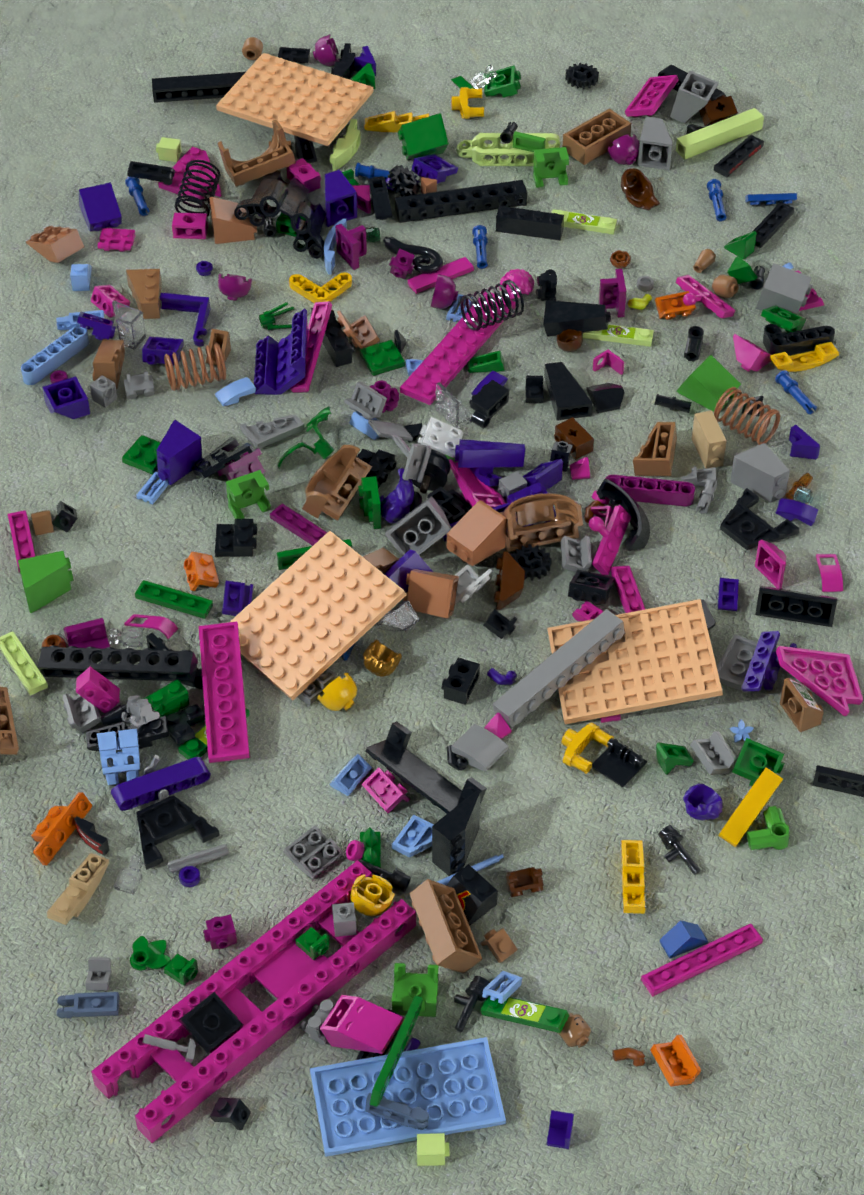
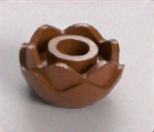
[610,250,631,269]
[42,635,66,647]

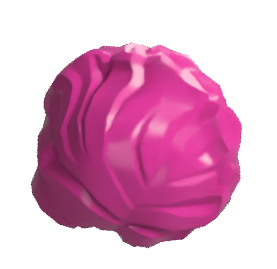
[500,269,534,300]

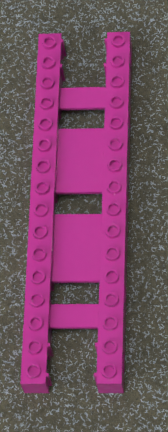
[91,860,416,1143]

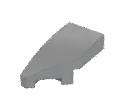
[681,466,717,486]

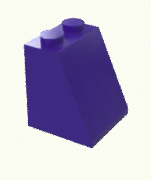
[325,169,357,227]
[79,182,122,232]
[157,420,202,485]

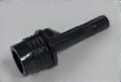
[658,825,701,875]
[358,859,411,892]
[454,976,490,1032]

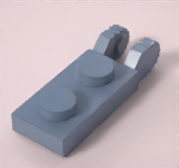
[56,992,120,1018]
[365,1093,429,1130]

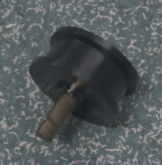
[411,450,451,494]

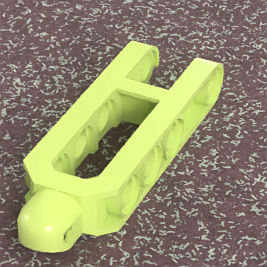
[456,133,560,166]

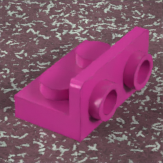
[91,285,130,318]
[361,767,410,814]

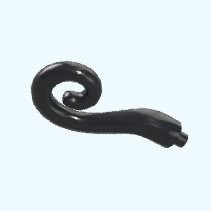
[383,237,443,274]

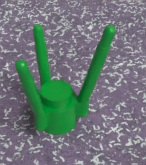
[259,302,294,330]

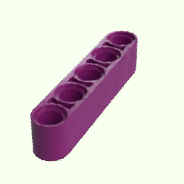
[605,475,695,507]

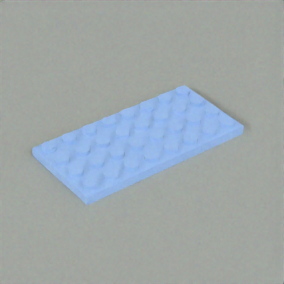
[310,1037,506,1157]

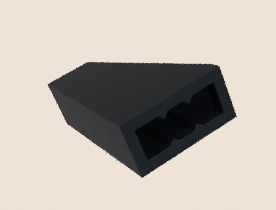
[543,300,611,336]
[544,362,592,420]

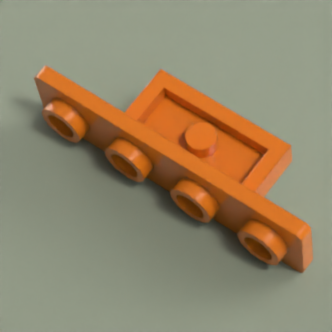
[31,792,92,866]

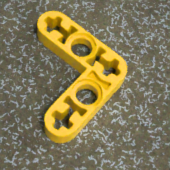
[289,272,352,304]

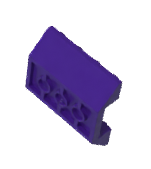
[254,308,308,395]

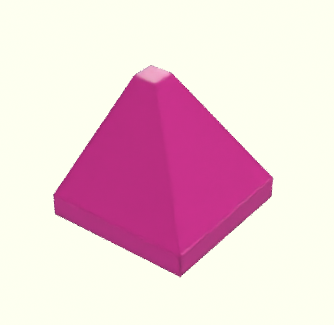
[570,457,590,480]
[484,712,512,739]

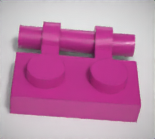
[98,228,136,252]

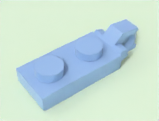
[56,310,104,330]

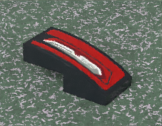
[74,816,109,856]

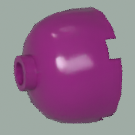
[313,34,340,67]
[608,134,640,165]
[218,273,252,301]
[431,274,459,309]

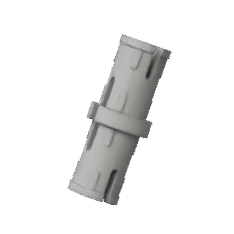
[696,479,717,514]

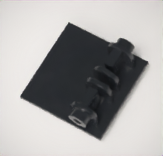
[592,738,648,787]

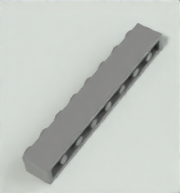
[493,609,625,728]

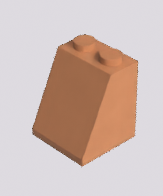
[209,197,257,244]
[446,500,507,566]
[403,569,459,618]

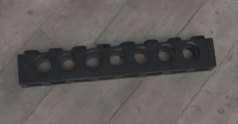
[395,180,527,223]
[37,645,198,682]

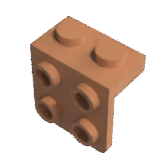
[337,310,380,349]

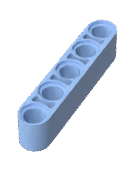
[21,325,89,385]

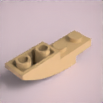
[47,853,109,925]

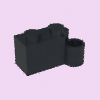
[469,380,509,429]

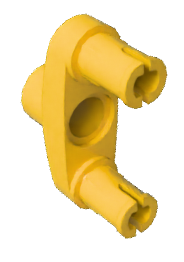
[451,87,484,119]
[561,723,614,774]

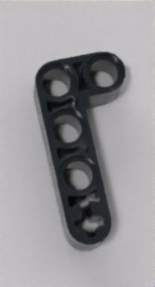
[763,324,835,356]

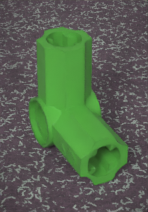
[747,806,789,850]

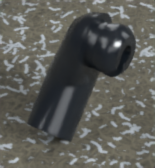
[446,745,468,771]

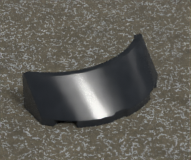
[596,479,650,551]

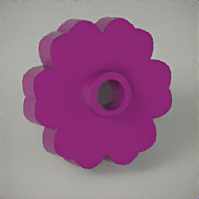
[370,380,400,413]

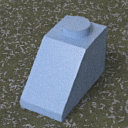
[70,264,92,291]

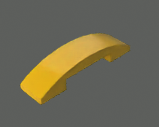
[770,342,839,372]

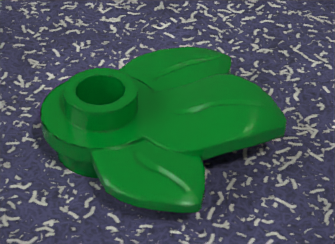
[130,936,171,971]

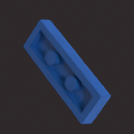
[745,193,797,205]

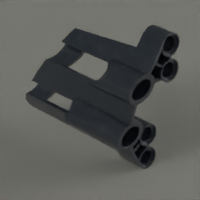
[234,170,326,259]

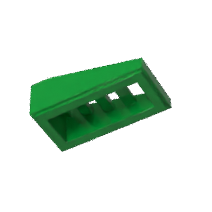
[467,351,505,373]

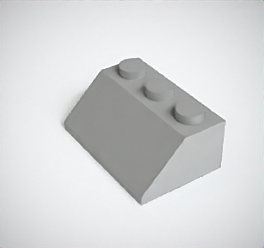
[385,496,452,556]

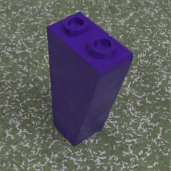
[455,439,525,468]

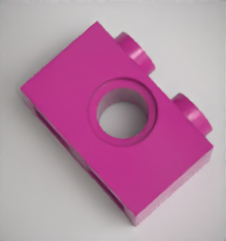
[286,158,321,193]
[172,212,208,239]
[76,667,120,713]

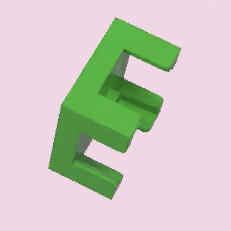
[533,147,569,188]
[226,470,271,519]
[392,963,439,1017]

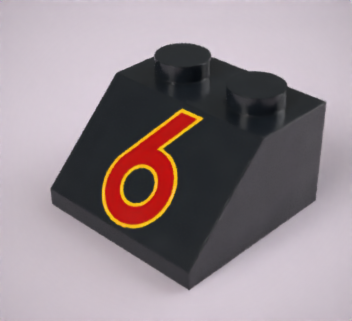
[447,864,498,926]

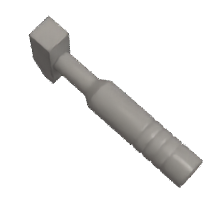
[143,1034,196,1063]

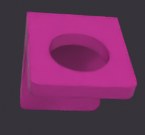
[593,349,624,375]
[591,506,613,528]

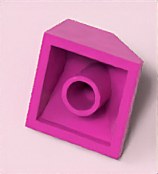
[733,334,772,372]
[755,540,786,589]

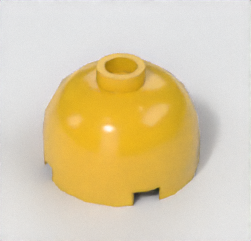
[317,673,357,711]
[351,874,395,917]

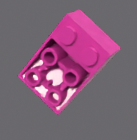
[320,995,404,1054]

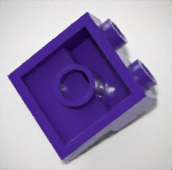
[411,154,458,184]
[77,312,116,340]
[142,336,184,366]

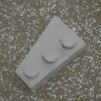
[240,415,305,449]

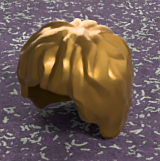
[363,639,402,677]

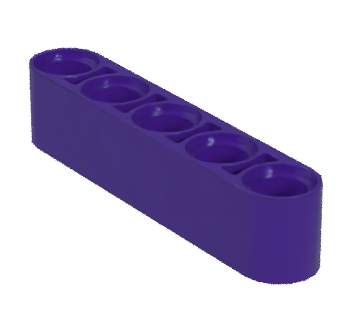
[111,757,211,811]

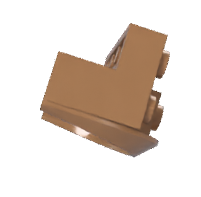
[217,120,296,187]
[500,493,583,552]

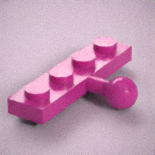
[676,275,736,318]
[589,505,631,575]

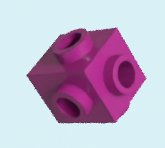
[389,249,415,279]
[203,914,237,950]

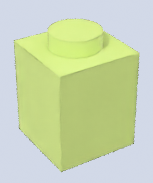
[156,137,182,162]
[417,1133,450,1166]

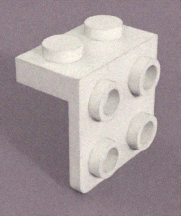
[416,417,463,458]
[455,564,492,605]

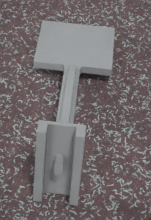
[368,419,431,483]

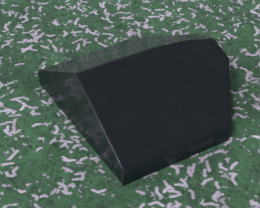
[586,383,625,414]

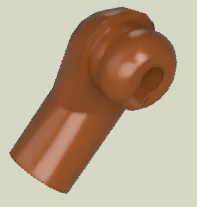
[584,500,605,523]
[612,1047,645,1067]

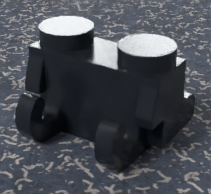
[536,269,557,301]

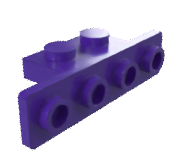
[741,631,781,692]

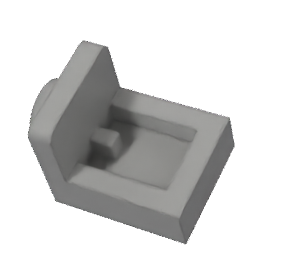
[85,957,112,992]

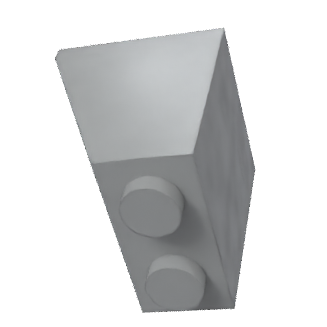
[670,71,718,123]
[638,117,673,170]
[756,263,813,313]
[731,443,790,503]

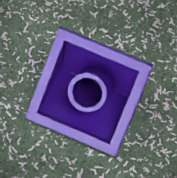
[522,459,563,490]

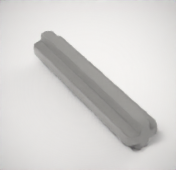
[167,844,229,873]

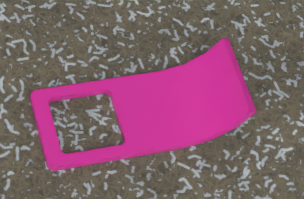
[816,554,843,592]
[124,614,178,639]

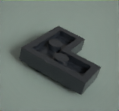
[278,47,310,63]
[166,704,205,745]

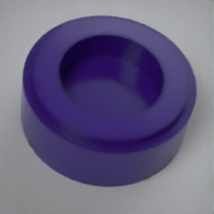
[179,866,200,887]

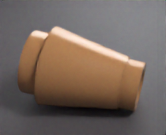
[693,249,716,273]

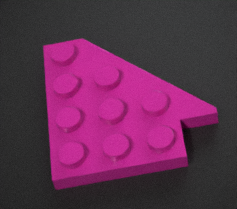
[158,146,222,199]
[776,646,863,716]

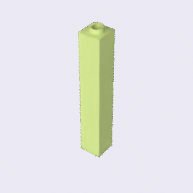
[676,108,764,160]

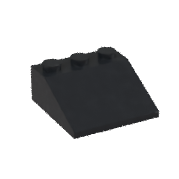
[432,789,480,876]

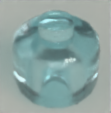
[793,486,814,505]

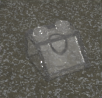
[112,301,146,350]

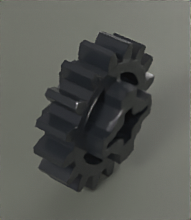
[565,63,599,89]
[388,165,421,197]
[512,544,552,581]

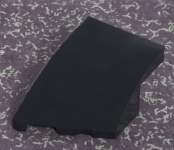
[427,487,472,524]

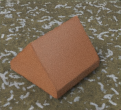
[421,177,437,194]

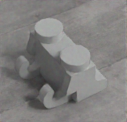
[124,371,155,399]
[121,695,160,726]
[300,999,335,1045]

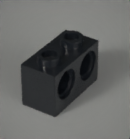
[441,657,480,705]

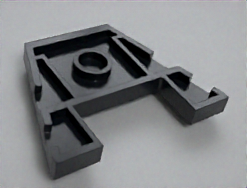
[191,437,255,479]
[720,488,800,550]
[136,795,220,870]

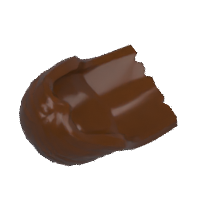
[621,168,660,210]

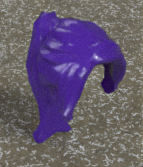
[379,468,414,524]

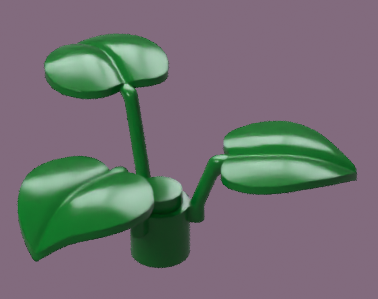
[278,406,334,469]

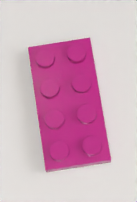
[625,75,679,117]

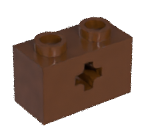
[699,95,738,126]
[554,417,594,460]

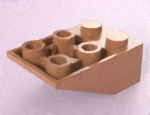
[26,225,84,263]

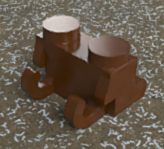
[506,867,544,897]

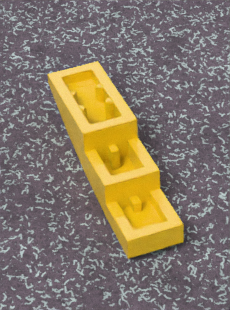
[364,111,430,132]
[718,768,783,847]
[621,840,645,914]

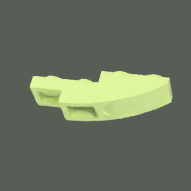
[330,119,361,171]

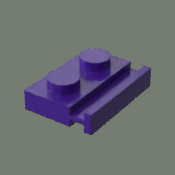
[222,580,253,616]

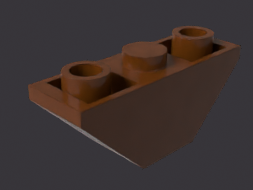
[494,551,525,610]

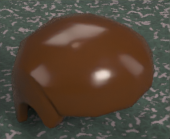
[557,329,583,352]

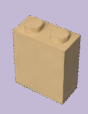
[692,410,727,469]

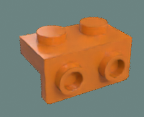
[655,291,696,320]
[184,551,219,591]
[650,1035,701,1087]

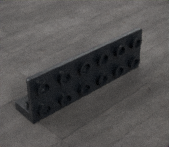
[365,721,487,814]

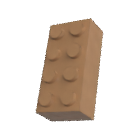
[562,108,632,165]
[409,879,483,973]

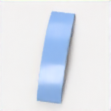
[324,219,347,275]

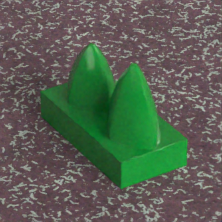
[360,827,381,868]

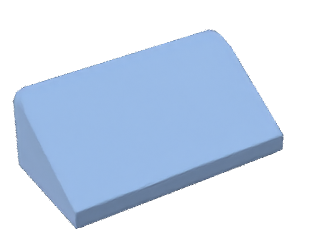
[349,411,380,440]
[329,754,372,796]

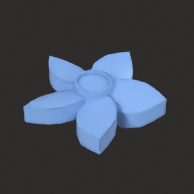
[729,719,754,743]

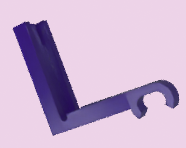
[160,293,211,347]

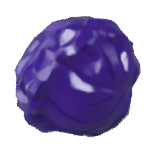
[683,784,723,821]

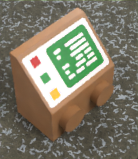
[780,678,824,732]

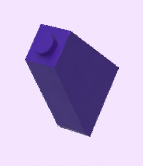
[384,549,433,592]

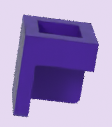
[547,1110,574,1149]

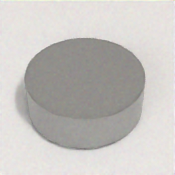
[637,276,654,292]

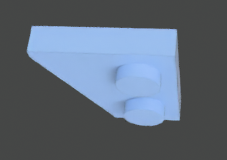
[392,815,434,858]

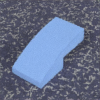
[215,377,256,407]

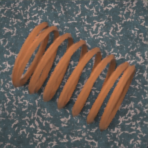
[164,343,226,391]
[714,387,781,445]

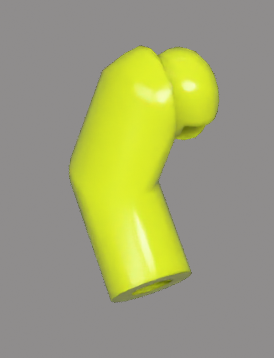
[628,294,652,310]

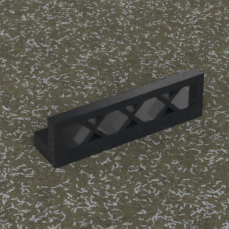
[812,765,864,797]

